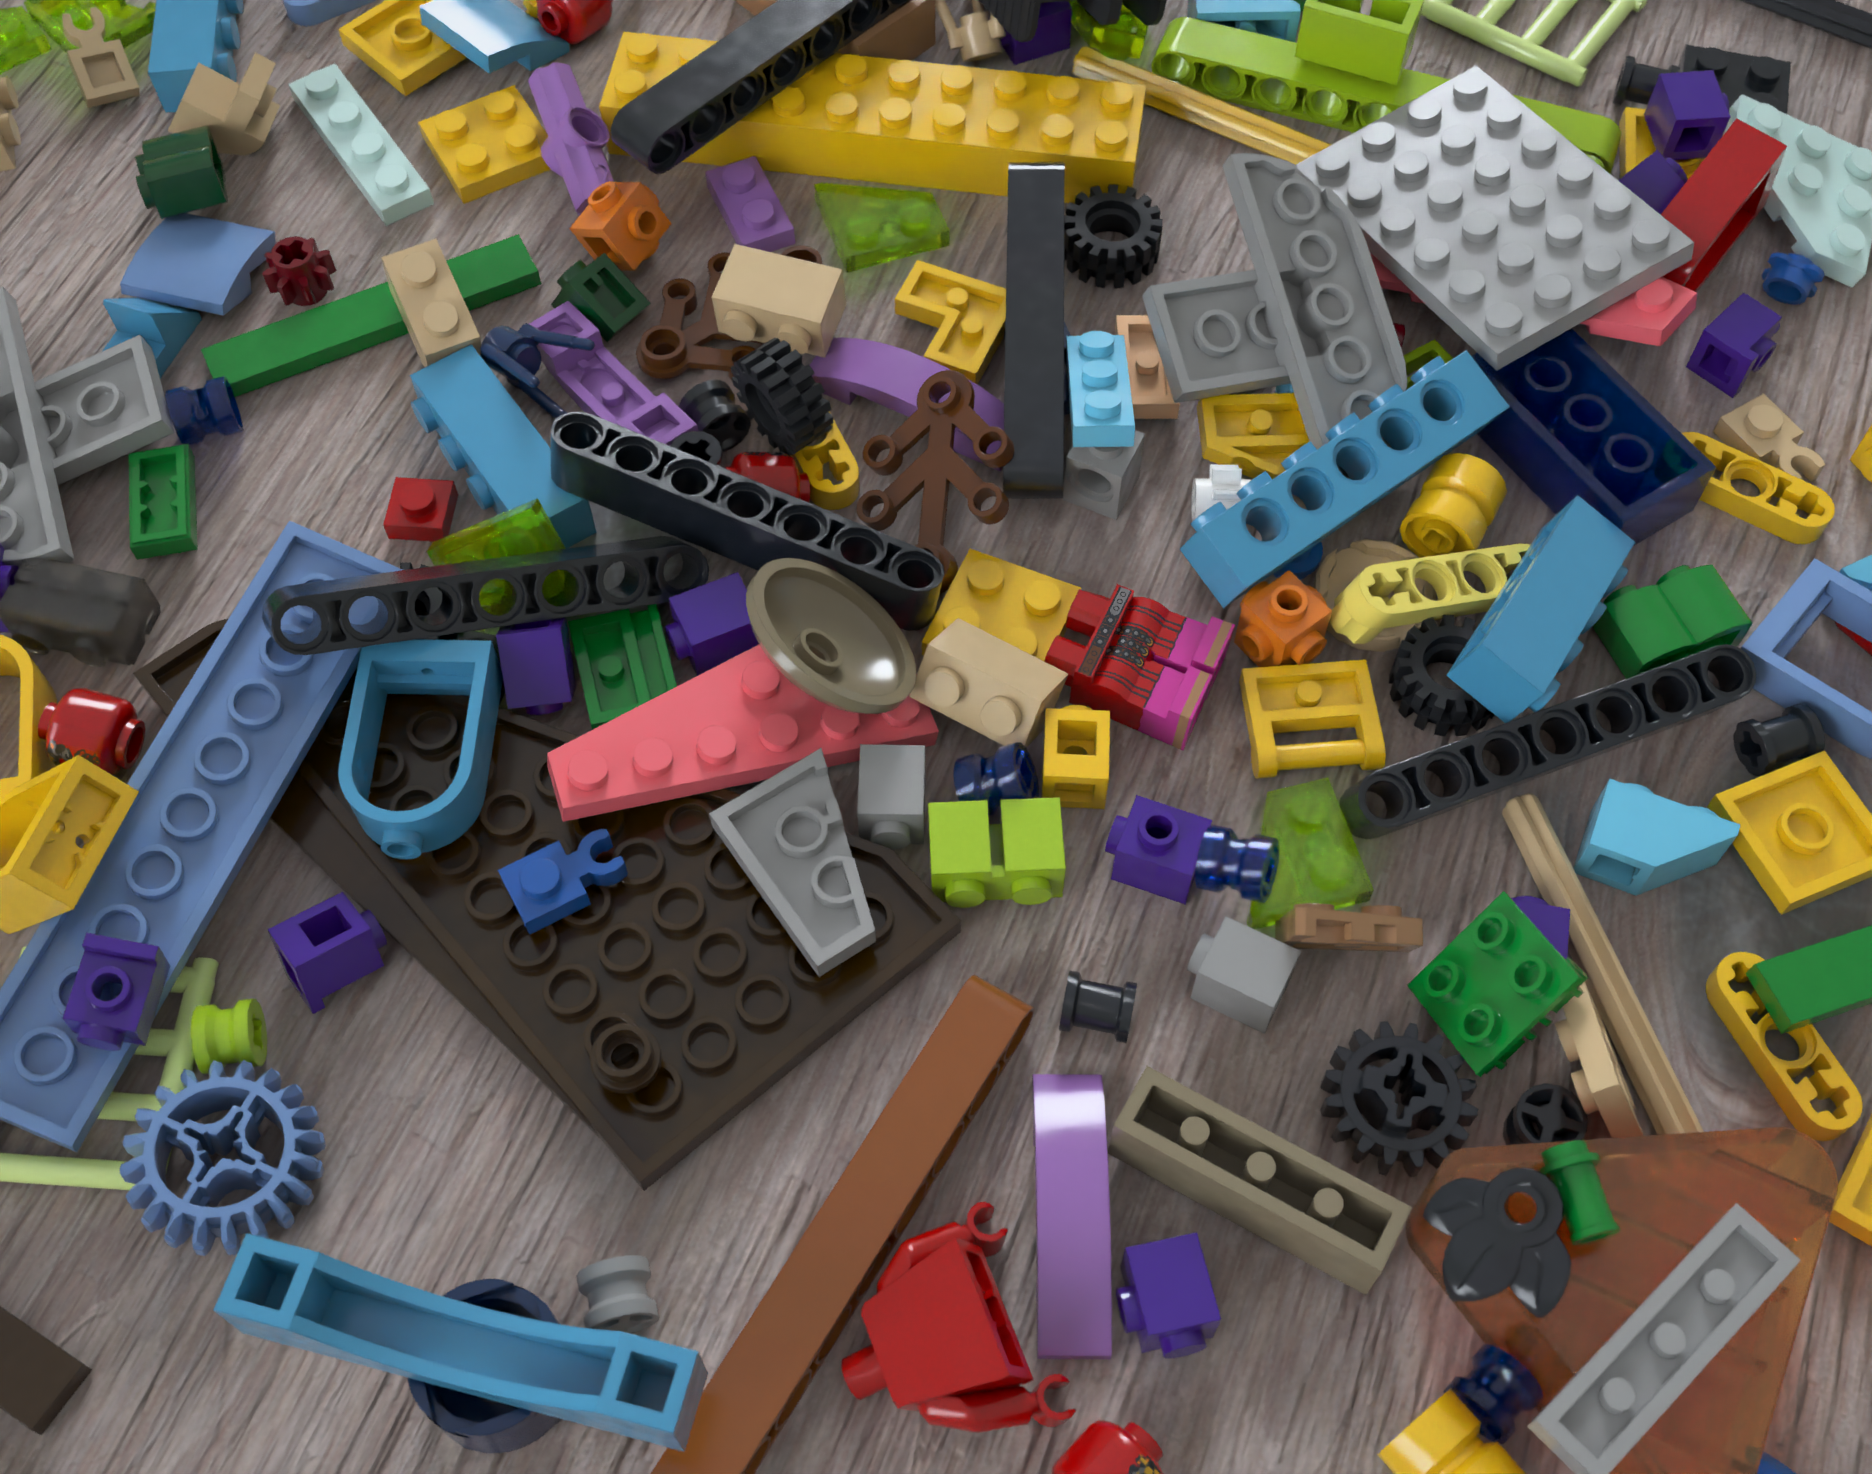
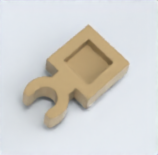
[62,7,140,108]
[1713,394,1825,482]

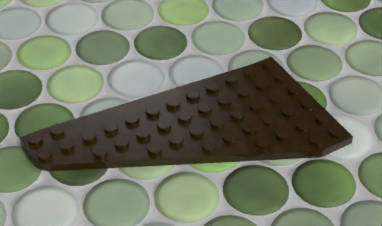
[133,619,961,1191]

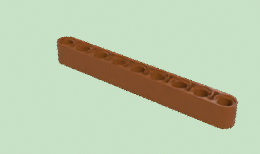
[651,975,1034,1474]

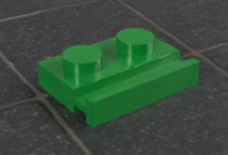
[568,604,677,730]

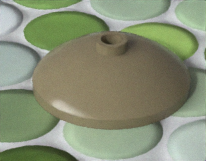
[746,558,916,714]

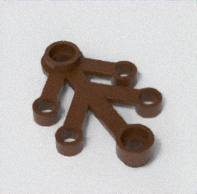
[636,245,822,380]
[856,370,1014,594]

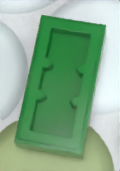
[129,444,198,560]

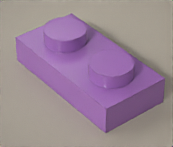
[705,156,796,252]

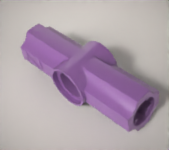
[528,62,614,216]

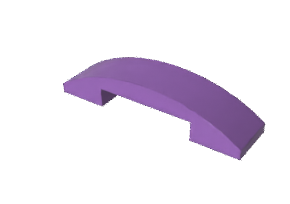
[529,301,698,446]
[809,338,1004,471]
[1032,1074,1112,1359]

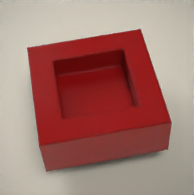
[383,477,458,543]

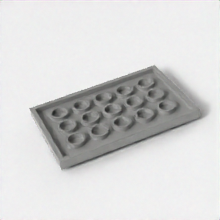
[1295,66,1694,371]

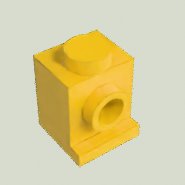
[1041,705,1110,809]

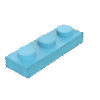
[1066,331,1135,447]

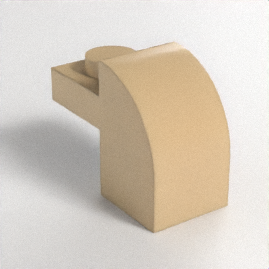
[168,52,280,155]

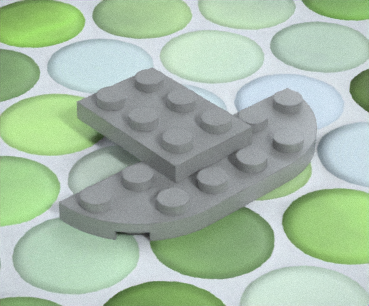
[1142,153,1407,477]
[0,286,174,572]

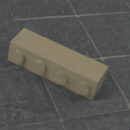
[1108,1066,1413,1295]

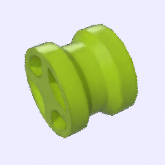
[191,998,267,1074]

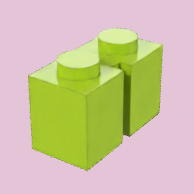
[1294,0,1424,85]
[928,797,1066,908]

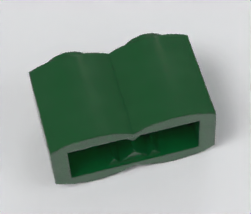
[135,125,228,219]

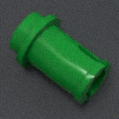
[1539,1140,1620,1246]

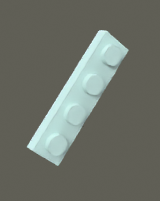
[288,64,434,226]

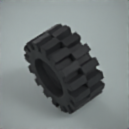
[1064,184,1163,289]
[731,338,834,456]
[1388,615,1494,737]

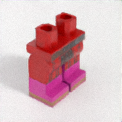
[1045,584,1235,751]

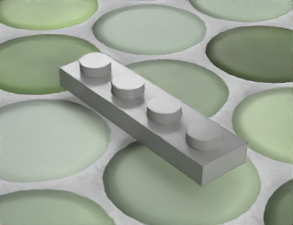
[1527,1203,1801,1474]

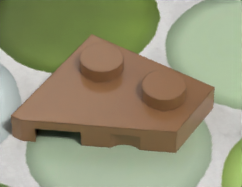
[1275,903,1423,952]

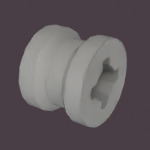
[576,1255,660,1334]

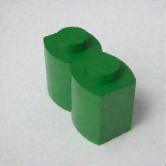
[1593,565,1753,679]

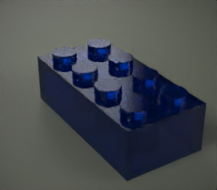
[1471,328,1716,546]

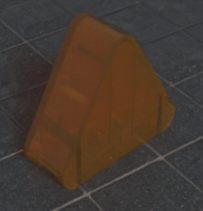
[1405,1127,1838,1474]

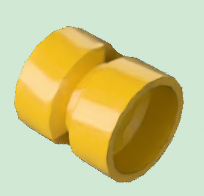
[1400,453,1507,558]
[1377,1389,1526,1474]

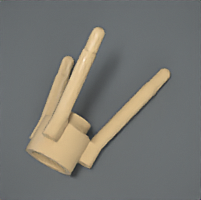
[935,0,1006,62]

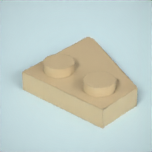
[1555,982,1659,1178]

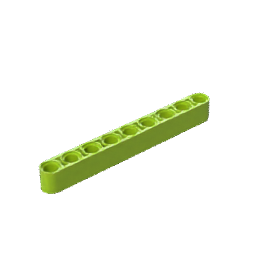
[1151,17,1621,174]

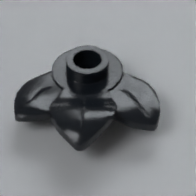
[1423,1167,1572,1318]

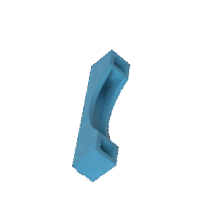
[214,1233,708,1452]

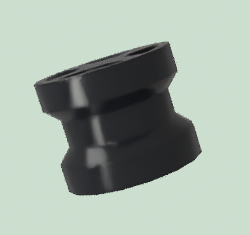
[679,379,751,453]
[1503,1083,1588,1169]

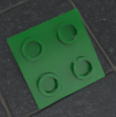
[1407,891,1588,1077]

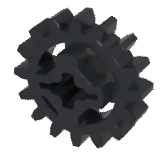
[1320,1021,1478,1177]

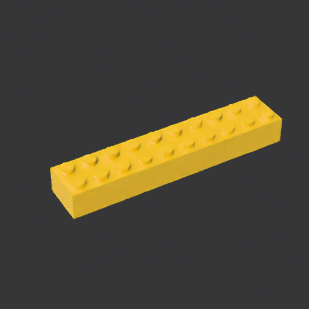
[599,31,1146,204]

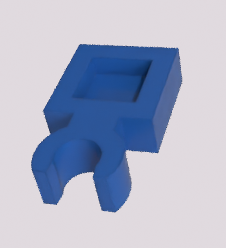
[498,829,628,934]

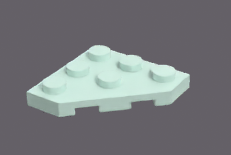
[1724,94,1872,288]

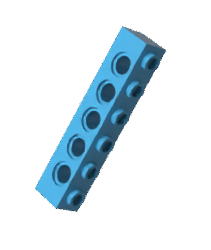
[1180,350,1510,608]

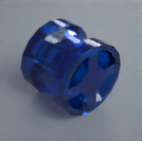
[1444,1344,1544,1444]

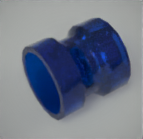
[165,376,243,445]
[953,742,1039,816]
[1195,824,1280,903]

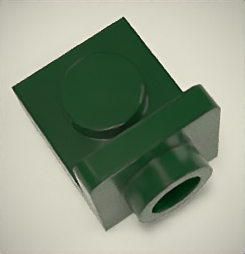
[551,253,651,342]

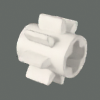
[1191,464,1253,521]

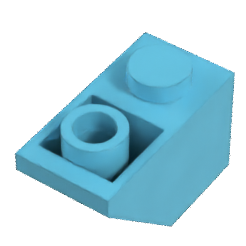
[1573,778,1740,896]

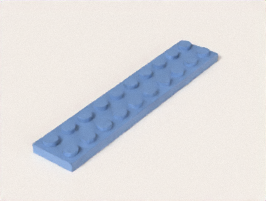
[0,520,402,1152]

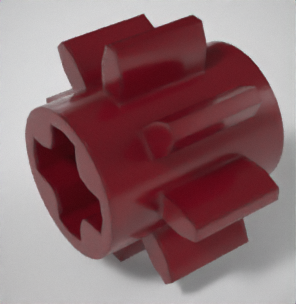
[262,237,337,306]

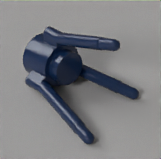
[481,323,595,419]

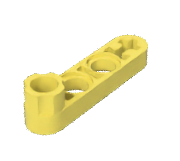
[1330,543,1530,644]

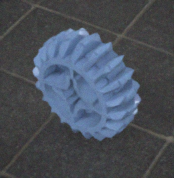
[120,1060,326,1256]

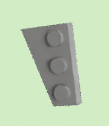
[709,748,876,977]

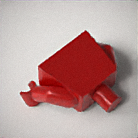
[841,1202,1076,1433]

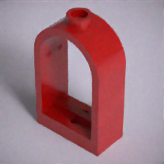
[1661,118,1787,292]

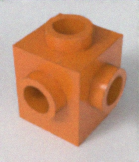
[569,181,672,271]
[1234,570,1332,667]

